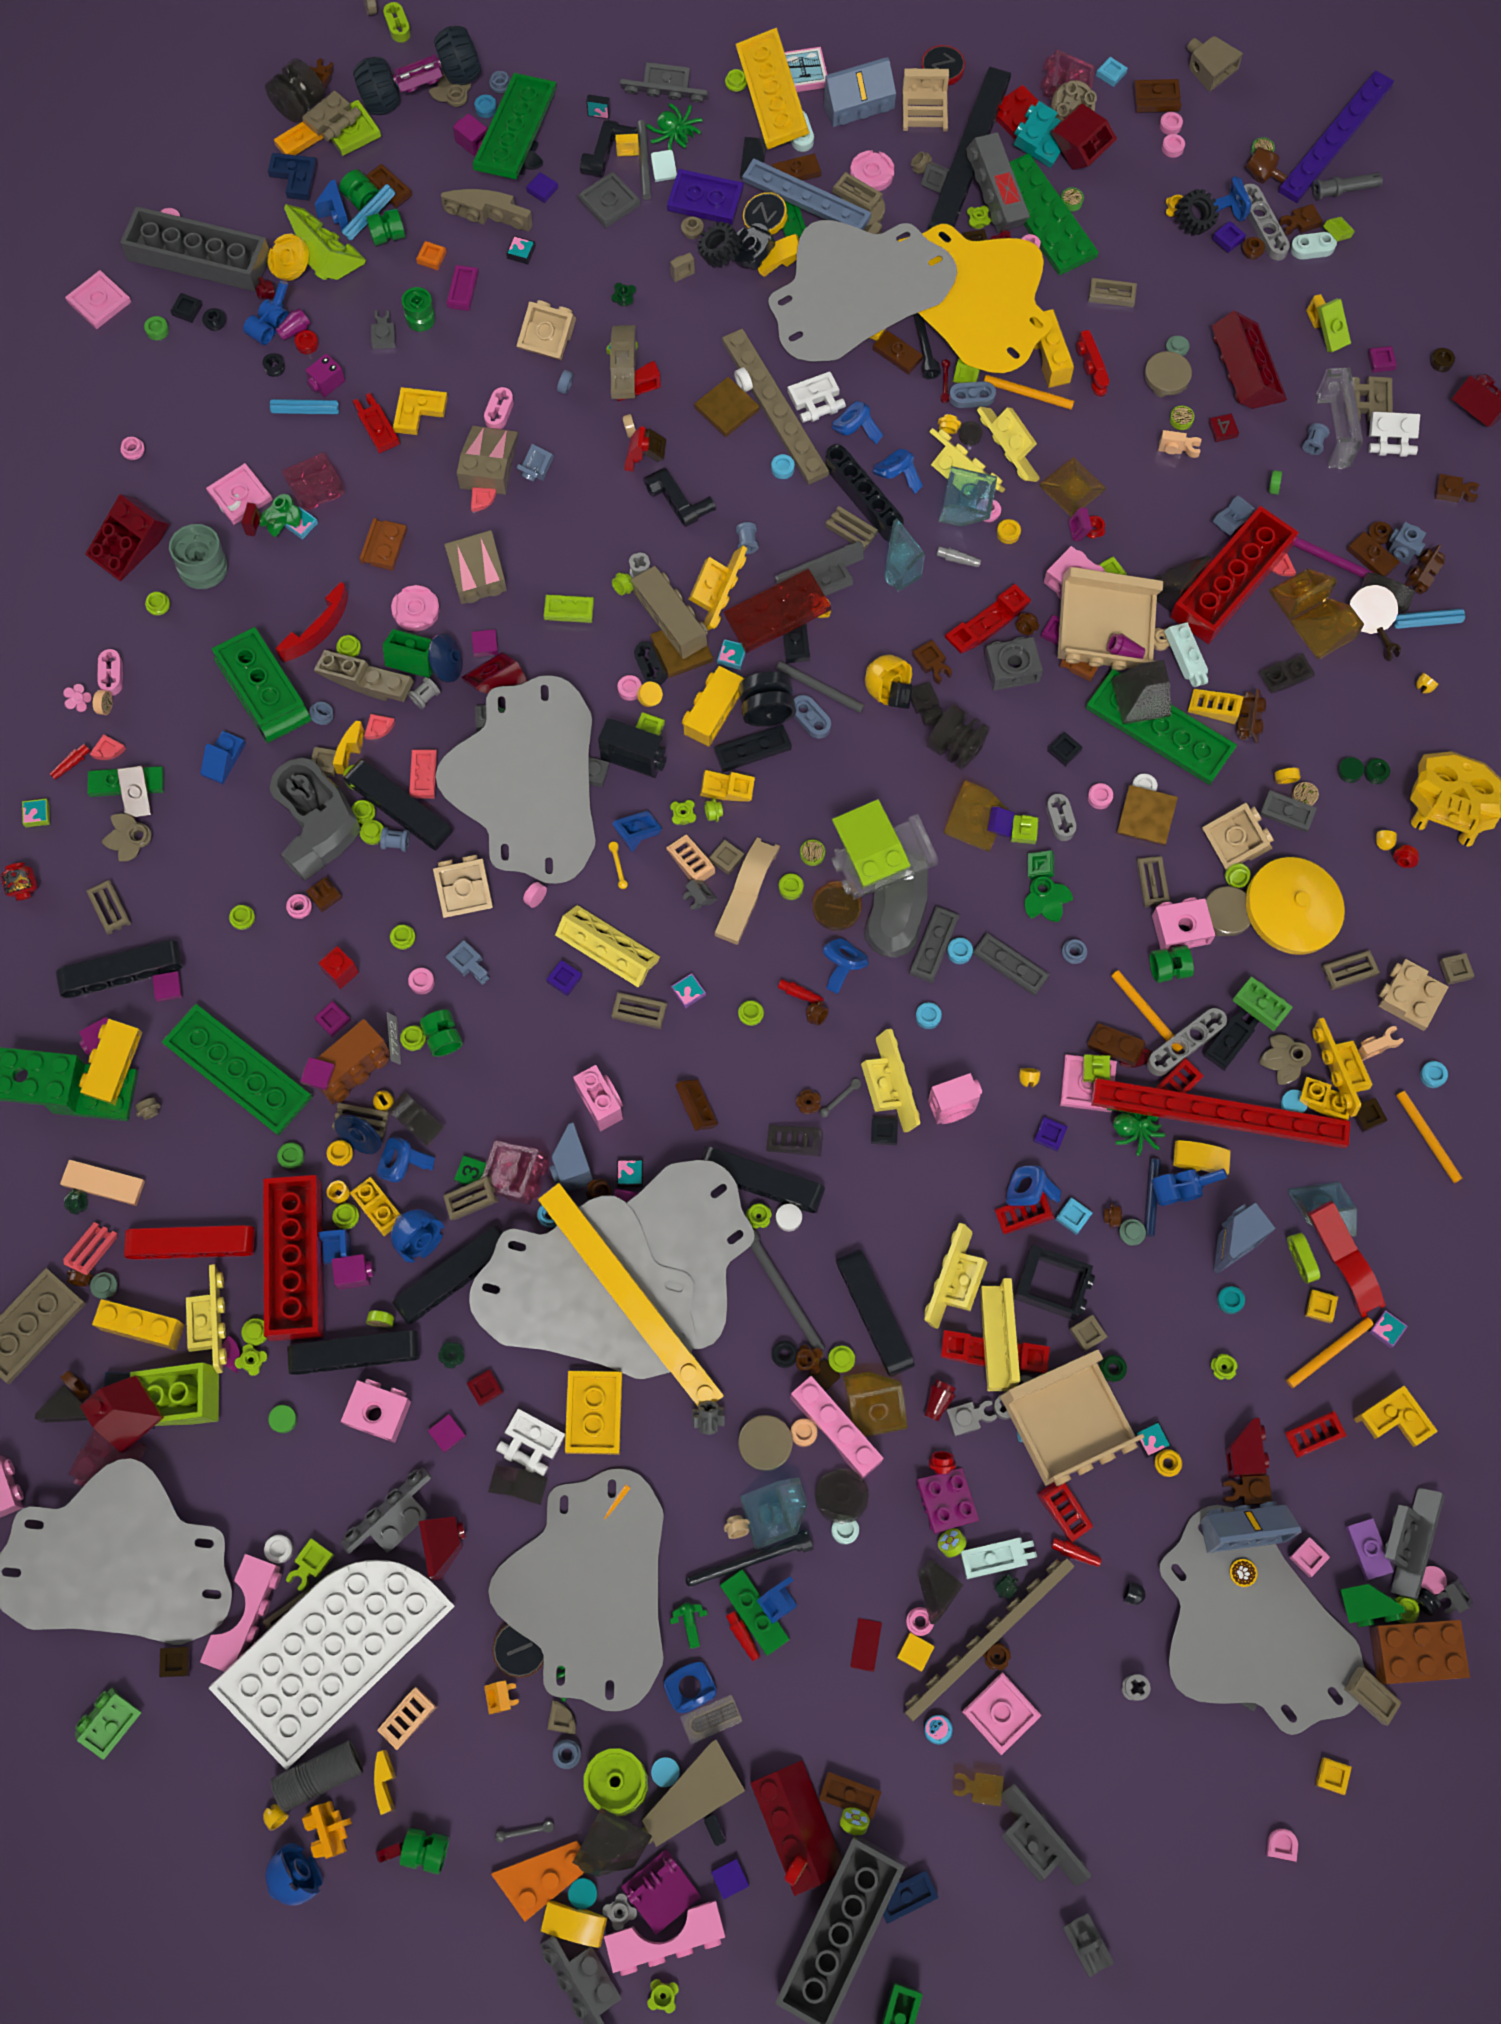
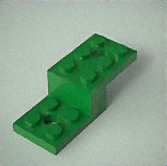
[0,1047,139,1121]

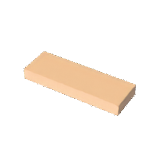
[60,1160,145,1206]

